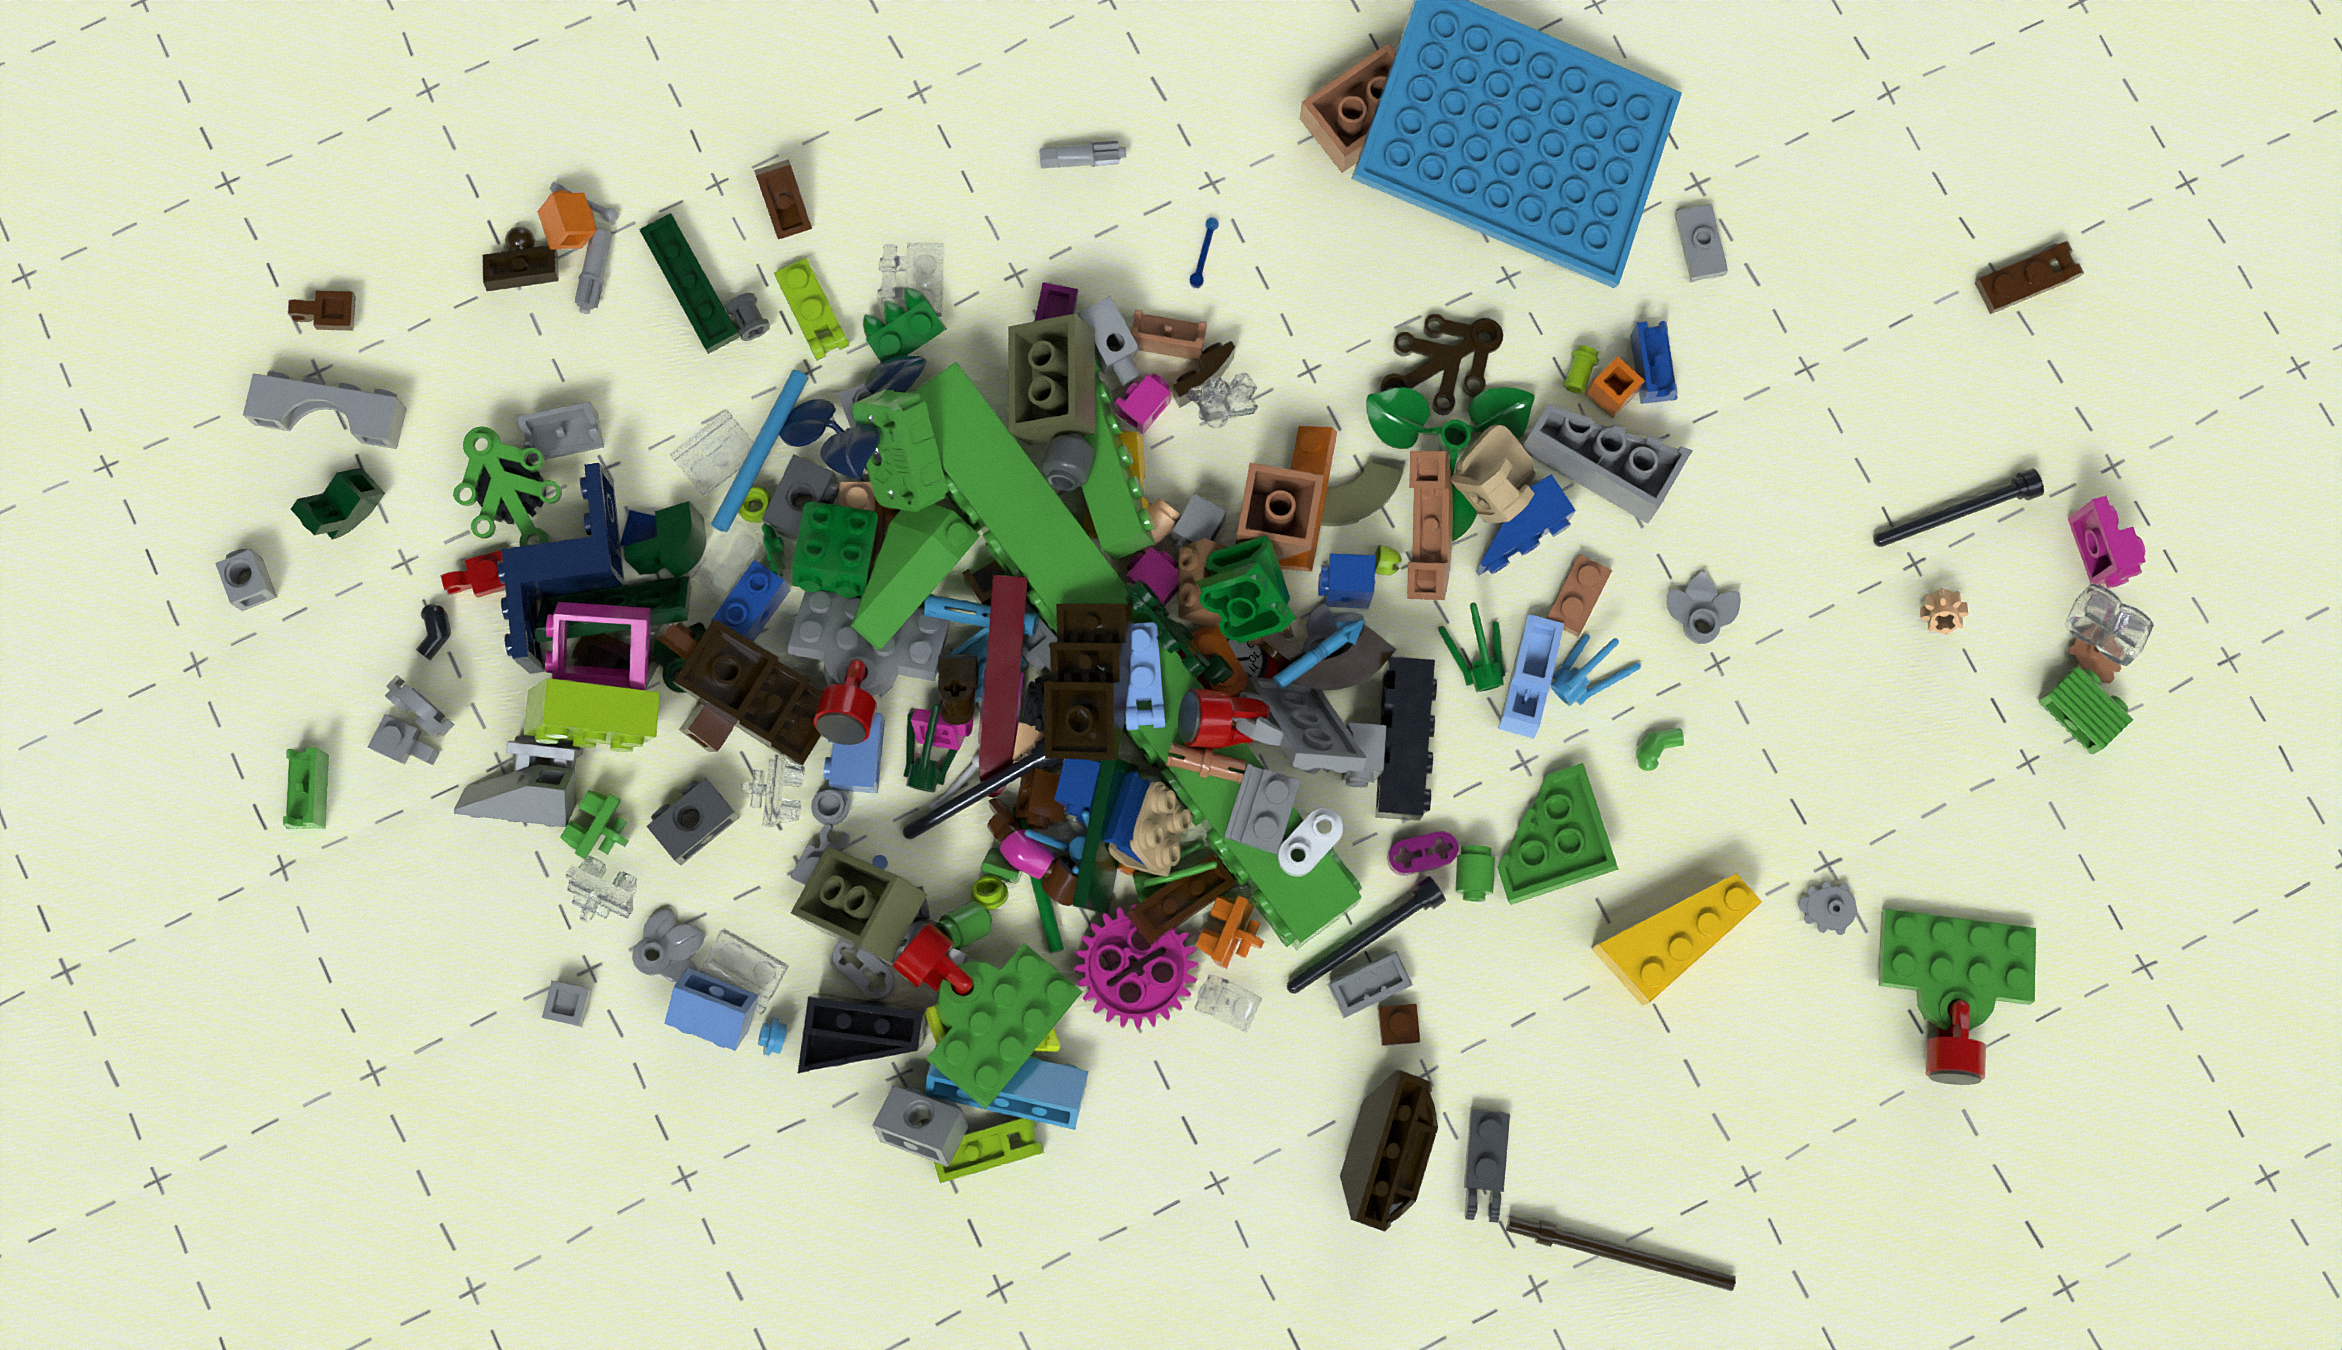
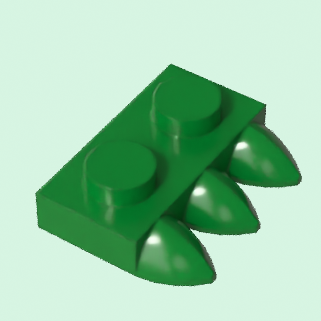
[863,287,947,362]

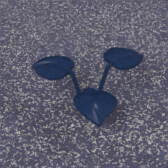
[779,356,927,479]

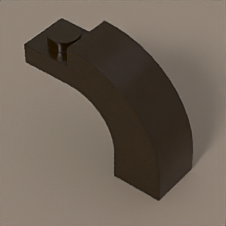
[1260,625,1396,690]

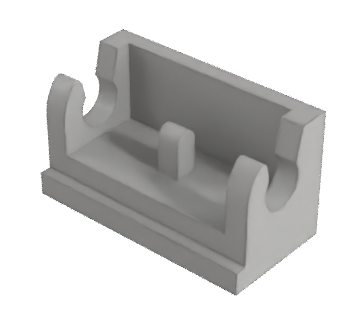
[517,401,604,463]

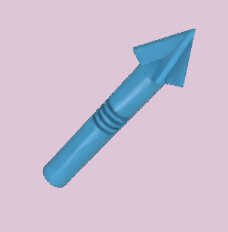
[1273,620,1365,689]

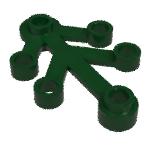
[1125,579,1235,686]

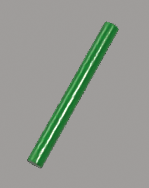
[1012,807,1064,954]

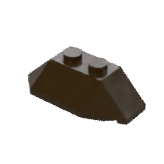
[1340,1069,1438,1232]

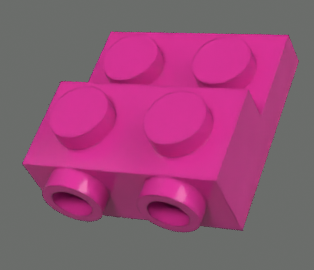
[2068,496,2146,589]

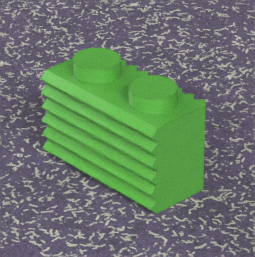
[2039,666,2133,755]

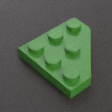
[1497,763,1619,905]

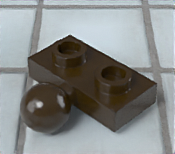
[482,226,559,292]

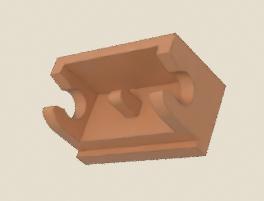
[1130,309,1207,361]

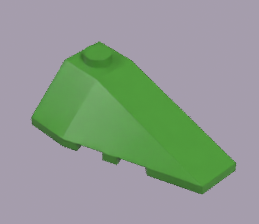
[851,504,981,651]

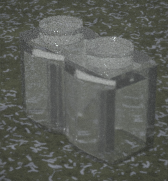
[2064,583,2154,666]

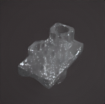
[1186,373,1258,429]
[741,754,805,827]
[566,856,637,923]

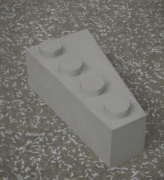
[1523,405,1693,524]

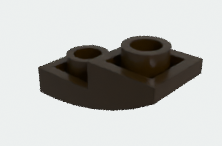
[1173,341,1235,408]

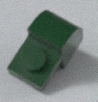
[291,467,385,540]
[623,501,706,578]

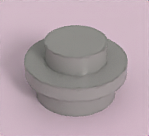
[811,788,849,826]

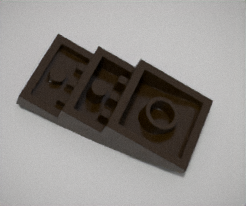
[1044,603,1132,760]
[674,619,823,768]

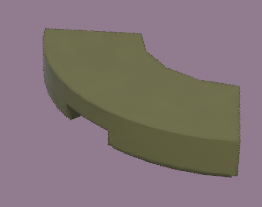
[1320,462,1404,527]

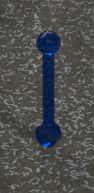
[1189,217,1219,289]

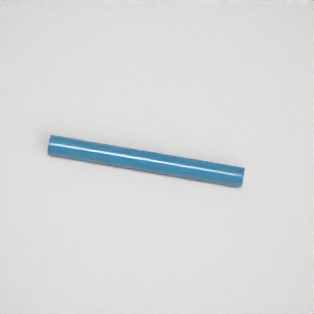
[711,370,808,533]

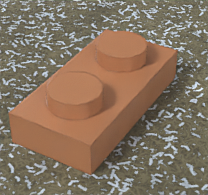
[1546,554,1612,637]

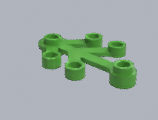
[453,426,562,546]

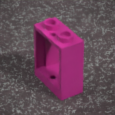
[545,602,651,690]

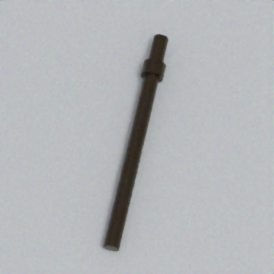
[1506,1216,1736,1291]

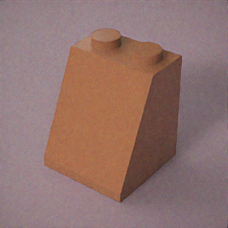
[1236,463,1324,560]

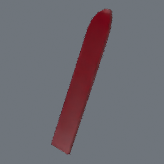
[979,575,1027,798]

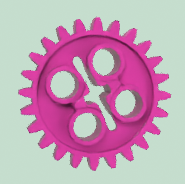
[1074,905,1198,1030]

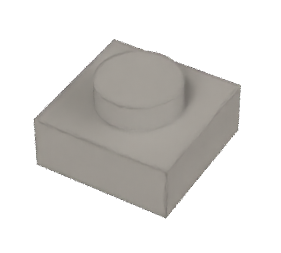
[542,980,592,1027]

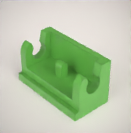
[283,748,329,829]

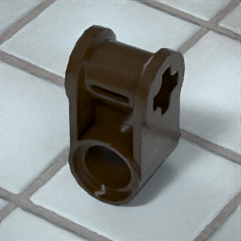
[938,654,978,725]

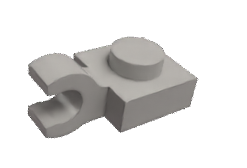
[368,714,440,765]

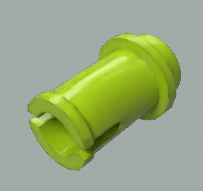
[1563,345,1599,394]

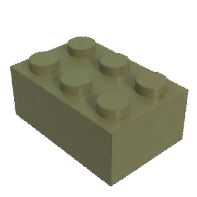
[1008,314,1096,445]
[791,846,927,963]

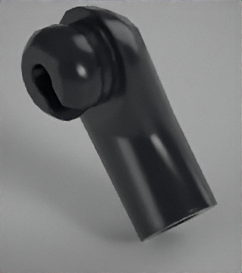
[415,604,451,661]

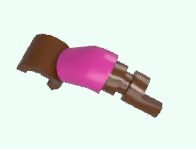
[987,798,1078,906]

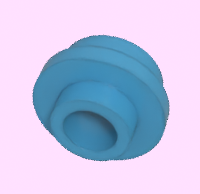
[758,1017,787,1056]

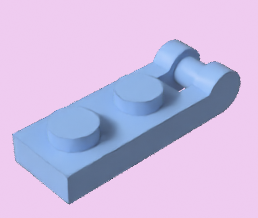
[1125,622,1165,730]

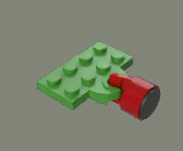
[1878,909,2036,1085]
[892,922,1082,1110]

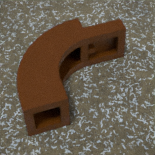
[654,623,734,752]

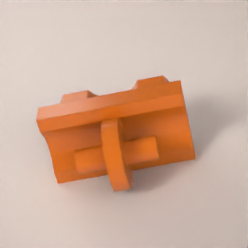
[1196,896,1265,969]

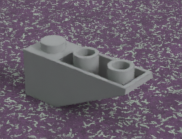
[454,764,576,827]

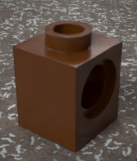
[1014,768,1065,830]

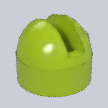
[1374,545,1402,576]

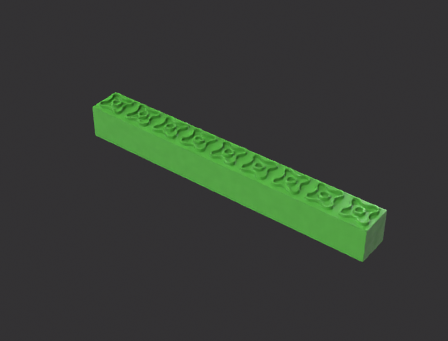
[912,362,1362,951]

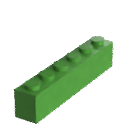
[1081,353,1155,561]

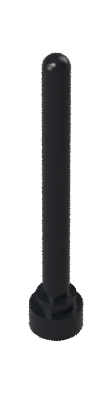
[1873,468,2044,547]
[903,737,1064,840]
[1286,876,1446,994]

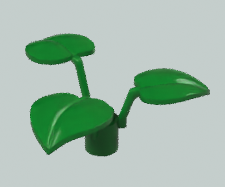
[1366,387,1535,541]

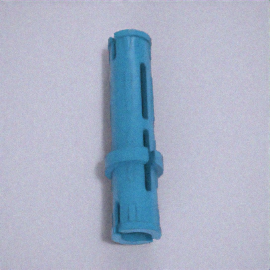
[924,594,1039,637]

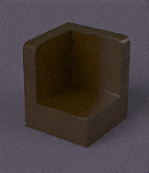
[962,560,1004,605]

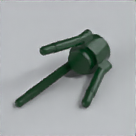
[903,703,958,793]

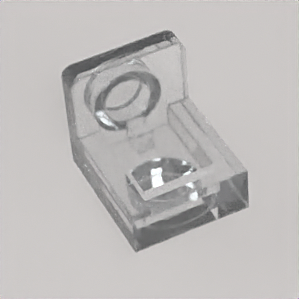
[1194,975,1263,1033]

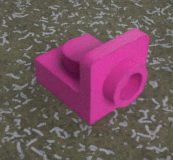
[911,708,973,750]

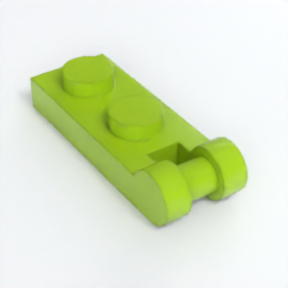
[774,258,850,361]
[934,1118,1044,1183]

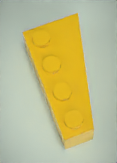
[1591,873,1762,1006]

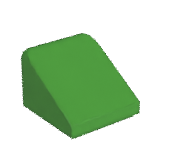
[981,848,1022,884]

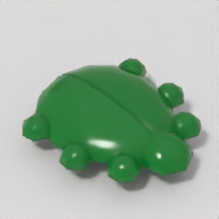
[761,523,785,576]

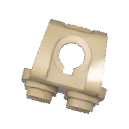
[1450,425,1536,523]
[1108,781,1192,876]

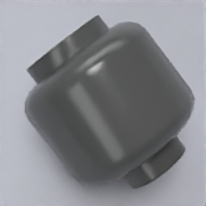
[1042,433,1095,491]

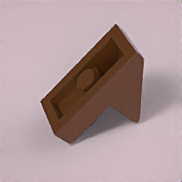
[754,159,812,240]

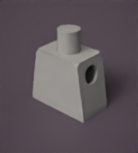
[1078,296,1142,386]

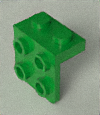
[792,502,878,598]

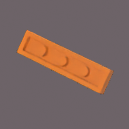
[1278,426,1337,572]

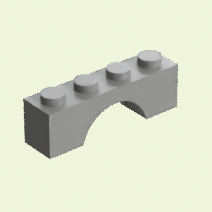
[243,371,407,449]

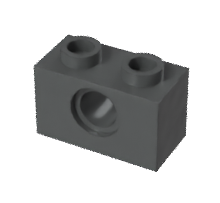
[762,454,839,542]
[646,778,740,865]

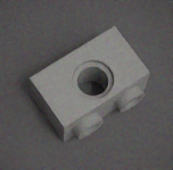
[873,1085,968,1167]

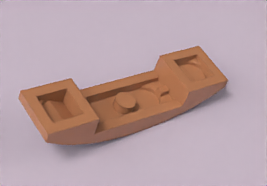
[1407,451,1453,600]

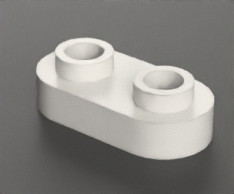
[1278,808,1343,877]

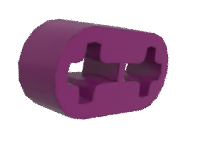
[1387,831,1459,876]

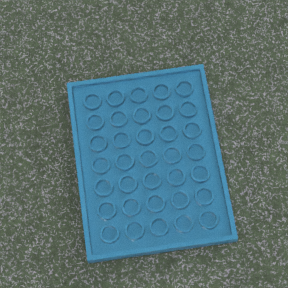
[1351,0,1682,288]

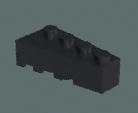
[1375,656,1437,821]

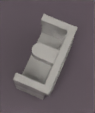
[1342,722,1386,788]

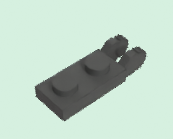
[1464,1110,1510,1223]

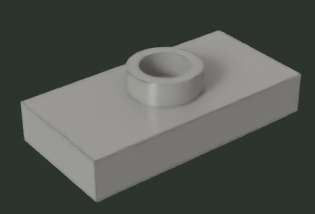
[1675,204,1728,281]
[1327,951,1413,1018]

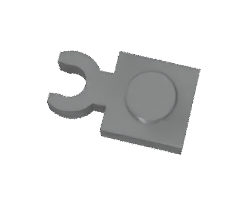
[790,824,850,885]

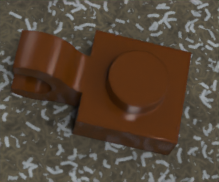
[288,291,356,331]

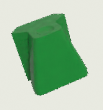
[1196,535,1296,644]

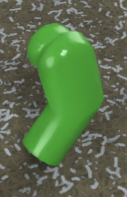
[1636,728,1684,771]

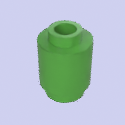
[1455,845,1495,902]
[934,901,992,950]

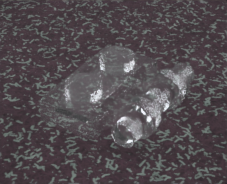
[877,243,944,317]

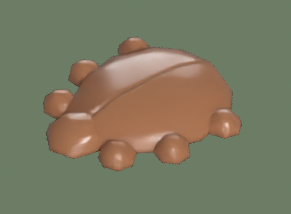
[2068,630,2122,684]

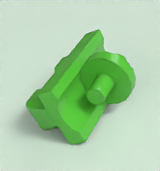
[560,790,629,860]

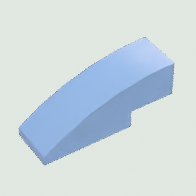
[1498,614,1564,739]

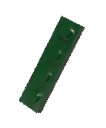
[639,213,740,354]

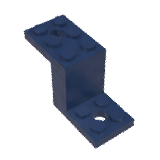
[497,462,625,674]

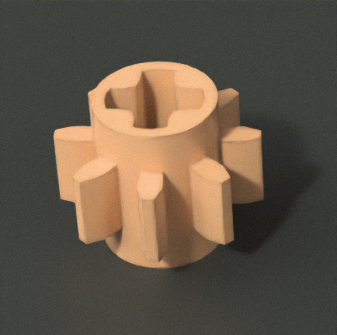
[1920,588,1969,635]

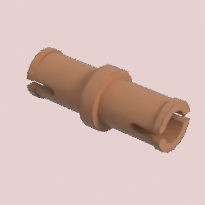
[1166,742,1246,784]

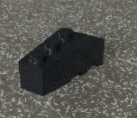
[797,993,927,1074]

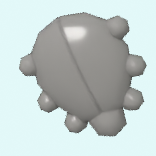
[1798,881,1857,935]

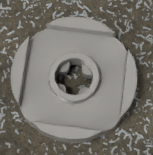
[385,675,455,737]

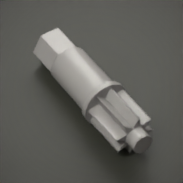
[1040,141,1126,168]
[574,228,612,314]

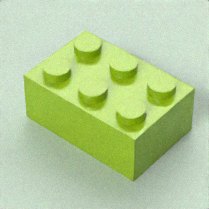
[524,678,660,752]

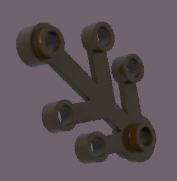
[1379,314,1503,416]

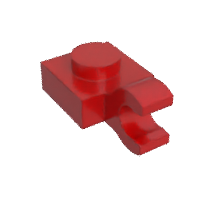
[440,550,506,598]

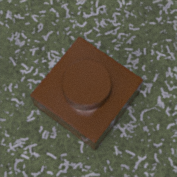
[1377,1004,1420,1046]

